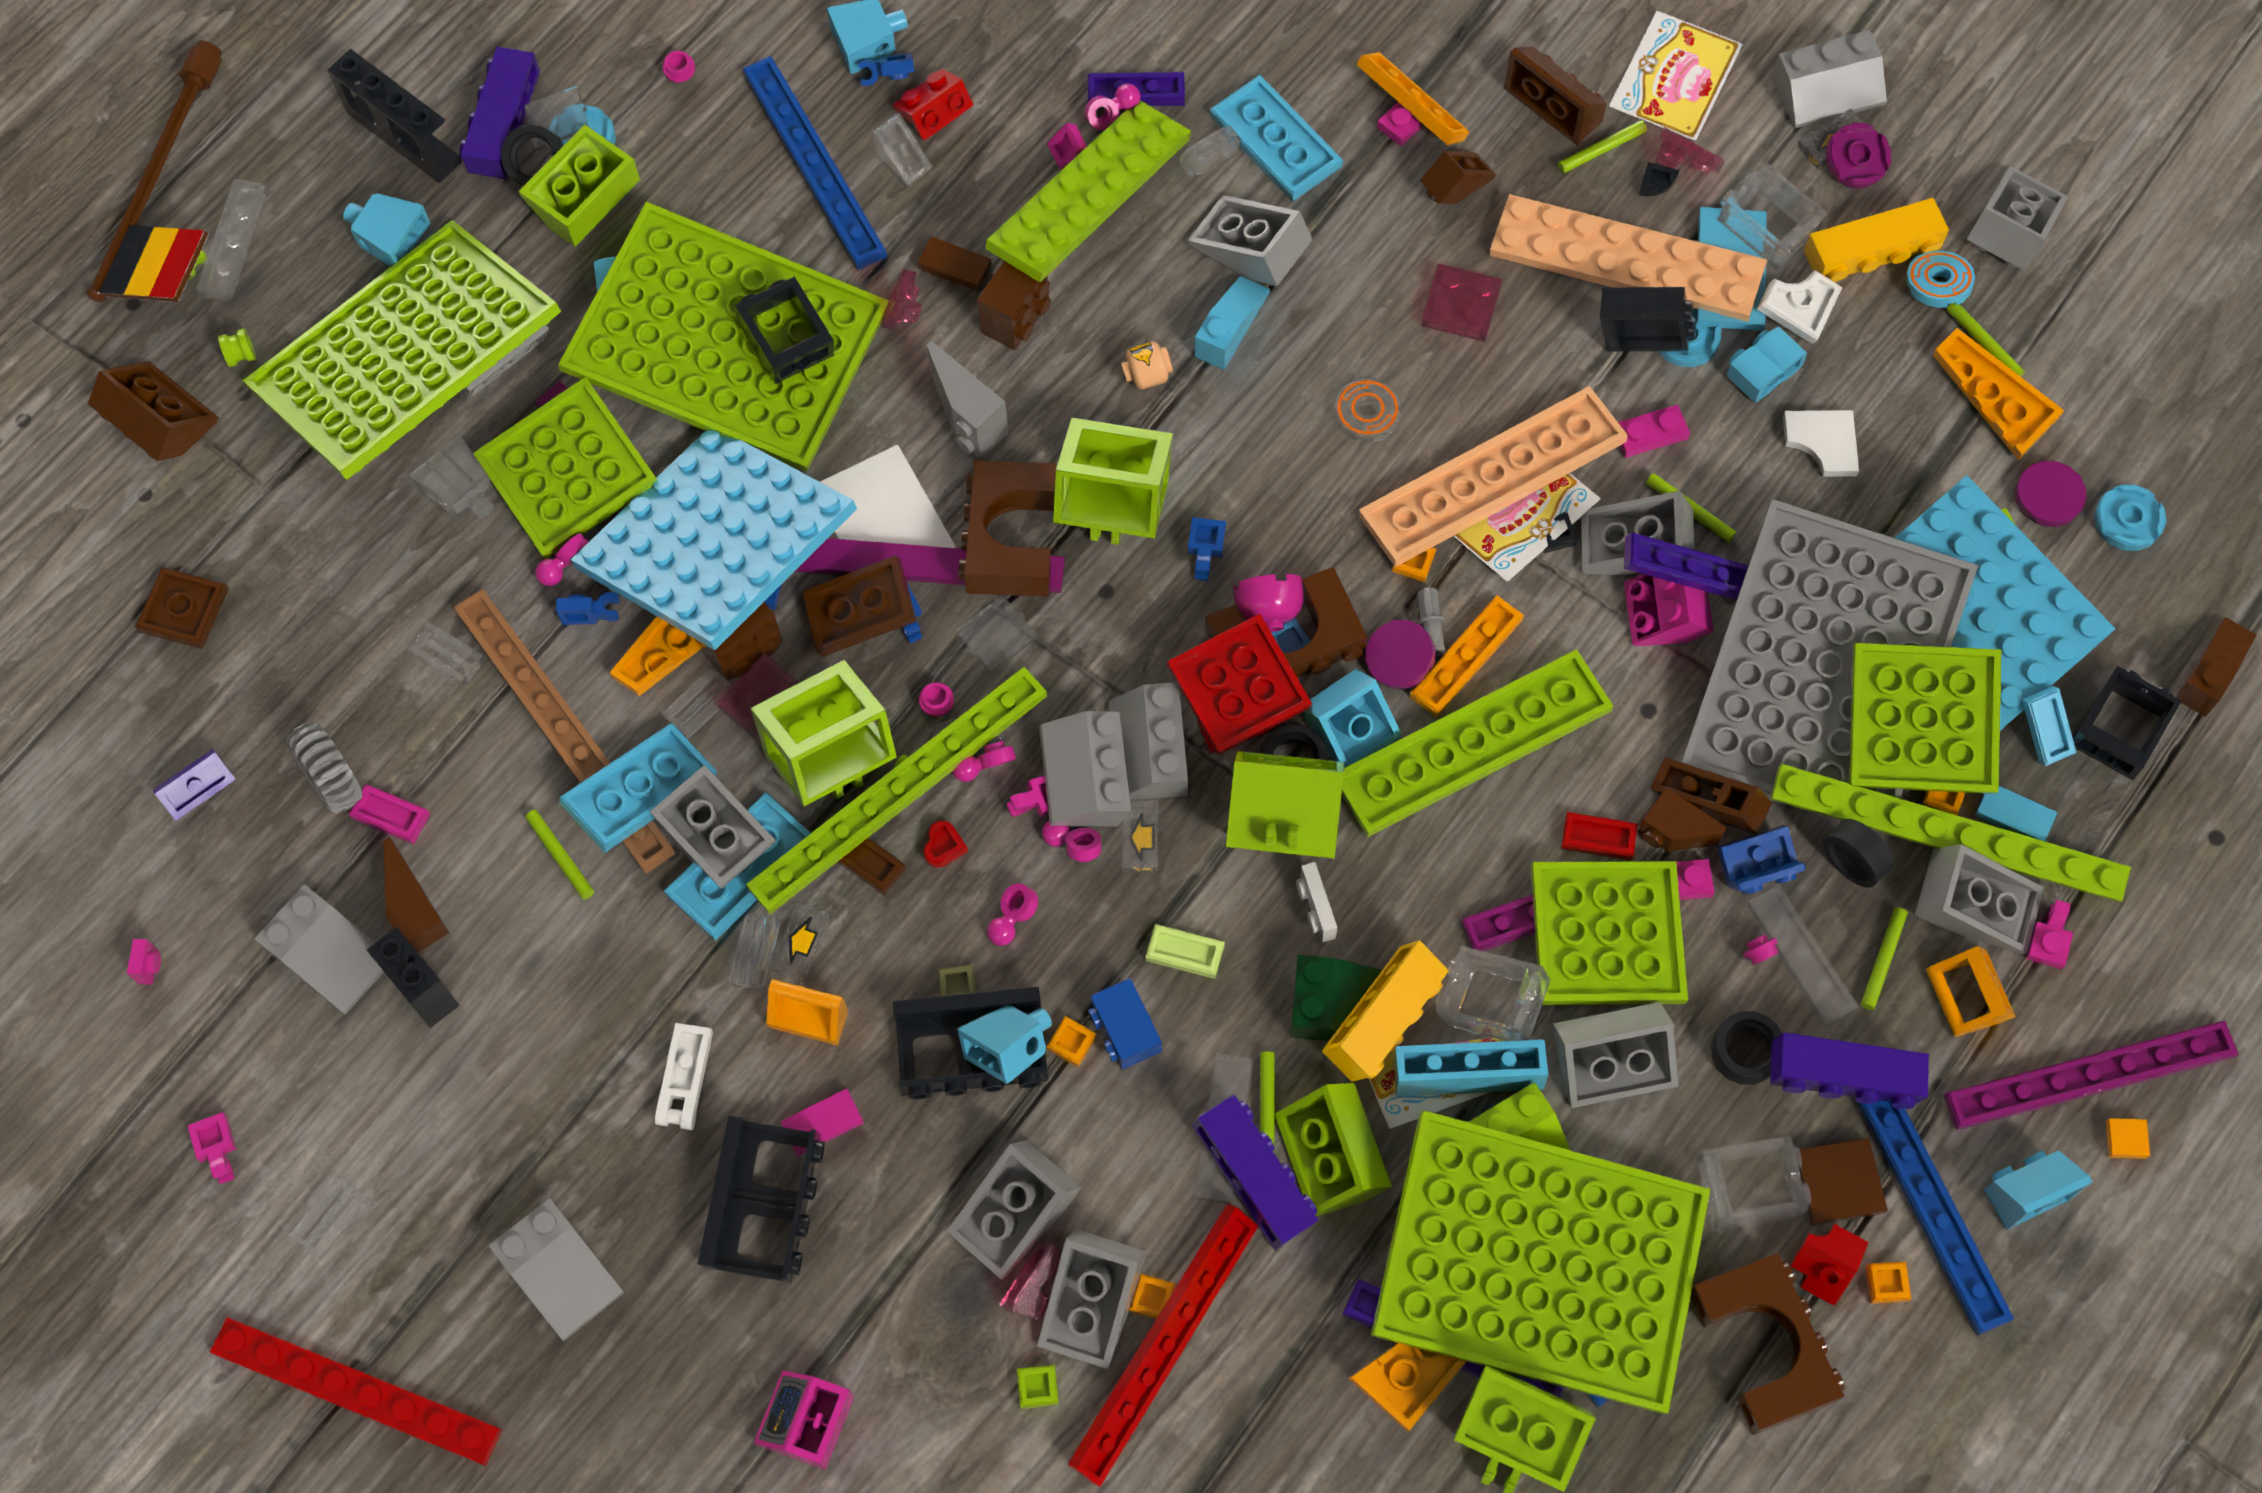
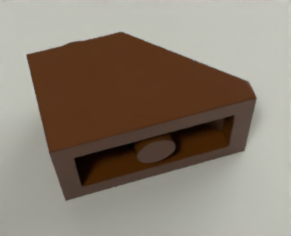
[1420,151,1496,204]
[1638,788,1727,852]

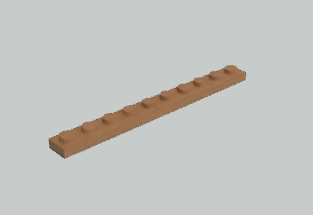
[453,589,675,874]

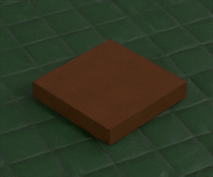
[135,567,229,649]
[1794,1138,1888,1225]

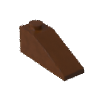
[2175,617,2257,717]
[1650,757,1772,834]
[383,837,449,953]

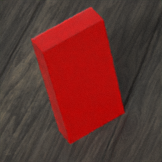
[1561,812,1638,861]

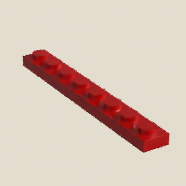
[1067,1204,1259,1487]
[209,1317,502,1467]

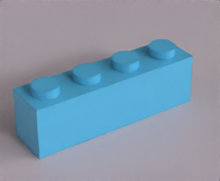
[1393,1040,1548,1096]

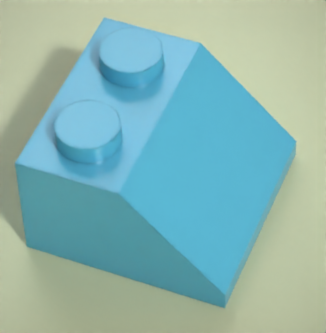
[1302,669,1402,768]
[1984,1150,2093,1230]

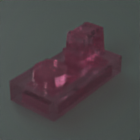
[1656,128,1725,175]
[882,269,922,330]
[999,1242,1062,1321]

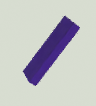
[1088,72,1185,106]

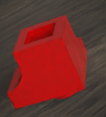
[1791,1224,1869,1306]

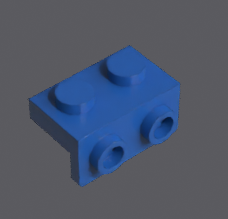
[1717,825,1806,894]

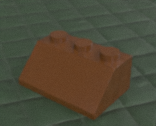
[1504,46,1607,145]
[88,361,219,461]

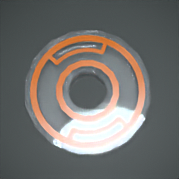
[1334,378,1401,442]

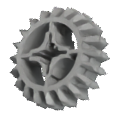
[286,721,362,814]

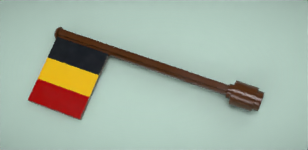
[86,40,222,302]

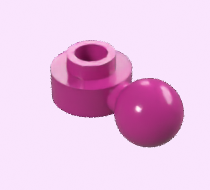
[1084,84,1141,131]
[535,533,589,586]
[952,741,1016,782]
[1042,821,1102,862]
[987,883,1038,946]

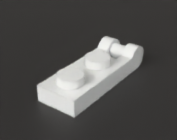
[655,1023,713,1130]

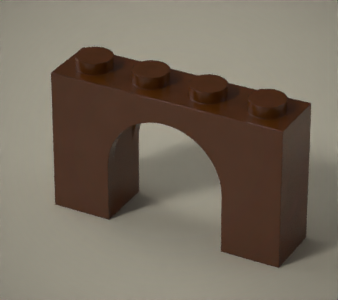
[959,460,1057,597]
[1205,567,1368,679]
[1690,1253,1845,1435]

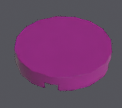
[1825,122,1891,189]
[2015,461,2086,527]
[1365,620,1436,689]

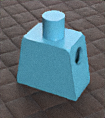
[827,0,908,74]
[343,193,430,267]
[957,1005,1052,1084]

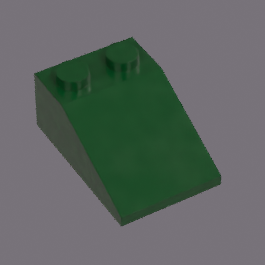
[1291,955,1401,1046]

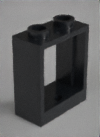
[735,276,834,384]
[1600,287,1696,352]
[2073,665,2182,780]
[367,927,460,1028]

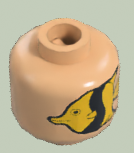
[1121,341,1173,390]

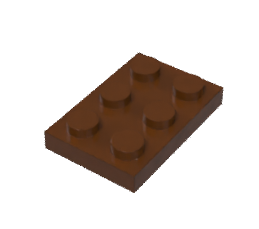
[802,555,916,657]

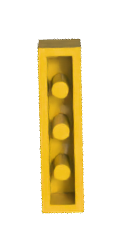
[1804,198,1949,282]
[1322,940,1449,1082]

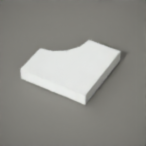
[1757,270,1842,344]
[1783,410,1859,477]

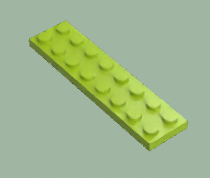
[985,100,1191,282]
[1342,649,1614,838]

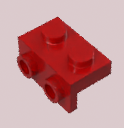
[892,69,973,140]

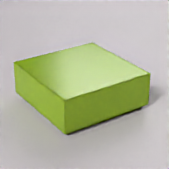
[1017,1365,1059,1409]

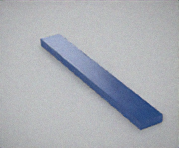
[742,56,887,270]
[1854,1097,2014,1336]

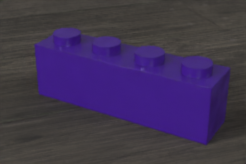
[459,46,540,179]
[1770,1032,1929,1109]
[1191,1094,1319,1251]

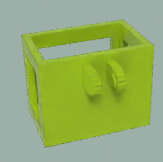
[1053,418,1173,545]
[751,660,897,806]
[1226,751,1344,859]
[1454,1365,1596,1493]

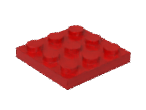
[1167,614,1312,756]

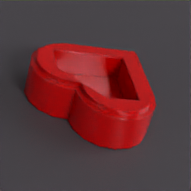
[923,820,968,868]

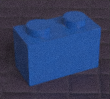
[1087,978,1162,1070]

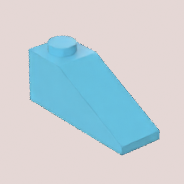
[1195,276,1270,370]

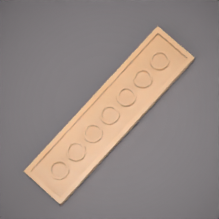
[1490,194,1767,322]
[1359,386,1628,567]

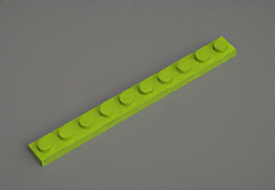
[746,667,1047,915]
[1770,764,2131,902]

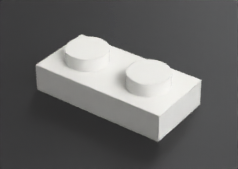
[1296,862,1337,943]

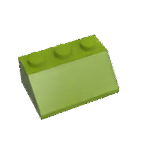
[518,125,640,247]
[1469,1082,1570,1150]
[1275,1083,1392,1217]

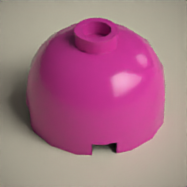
[1233,574,1304,632]

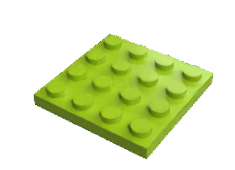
[473,377,657,559]
[1849,643,2002,794]
[1531,861,1688,1005]

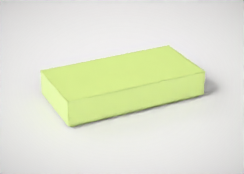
[1145,924,1225,979]

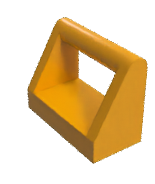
[1926,946,2016,1037]
[766,979,848,1046]

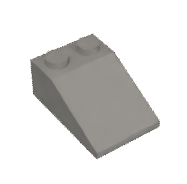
[1966,166,2068,271]
[1187,195,1313,286]
[926,341,1009,460]
[1581,491,1695,576]
[650,765,776,889]
[1915,844,2044,954]
[254,885,384,1015]
[947,1140,1082,1280]
[489,1198,624,1341]
[1037,1229,1147,1370]

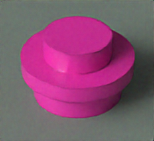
[663,51,695,83]
[919,682,954,717]
[1743,934,1779,965]

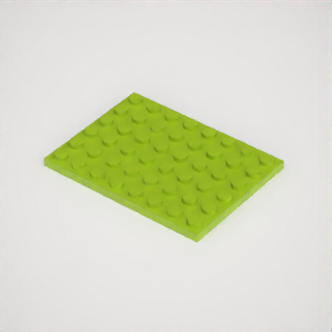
[558,202,889,473]
[243,220,561,480]
[1371,1110,1711,1414]

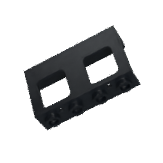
[327,48,462,184]
[893,986,1048,1100]
[698,1115,825,1283]

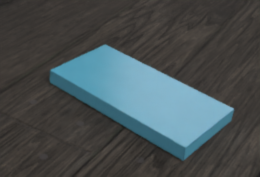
[1210,75,1343,202]
[1696,207,1767,331]
[559,722,717,853]
[664,792,811,941]

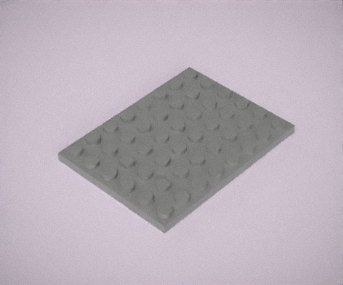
[1682,499,1978,798]

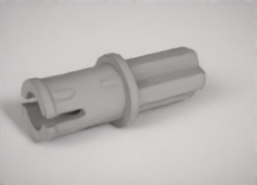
[1417,587,1446,657]

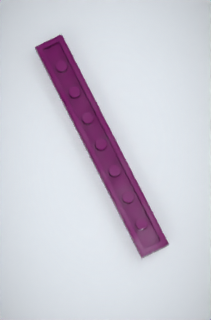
[794,538,1065,593]
[1944,1020,2239,1131]

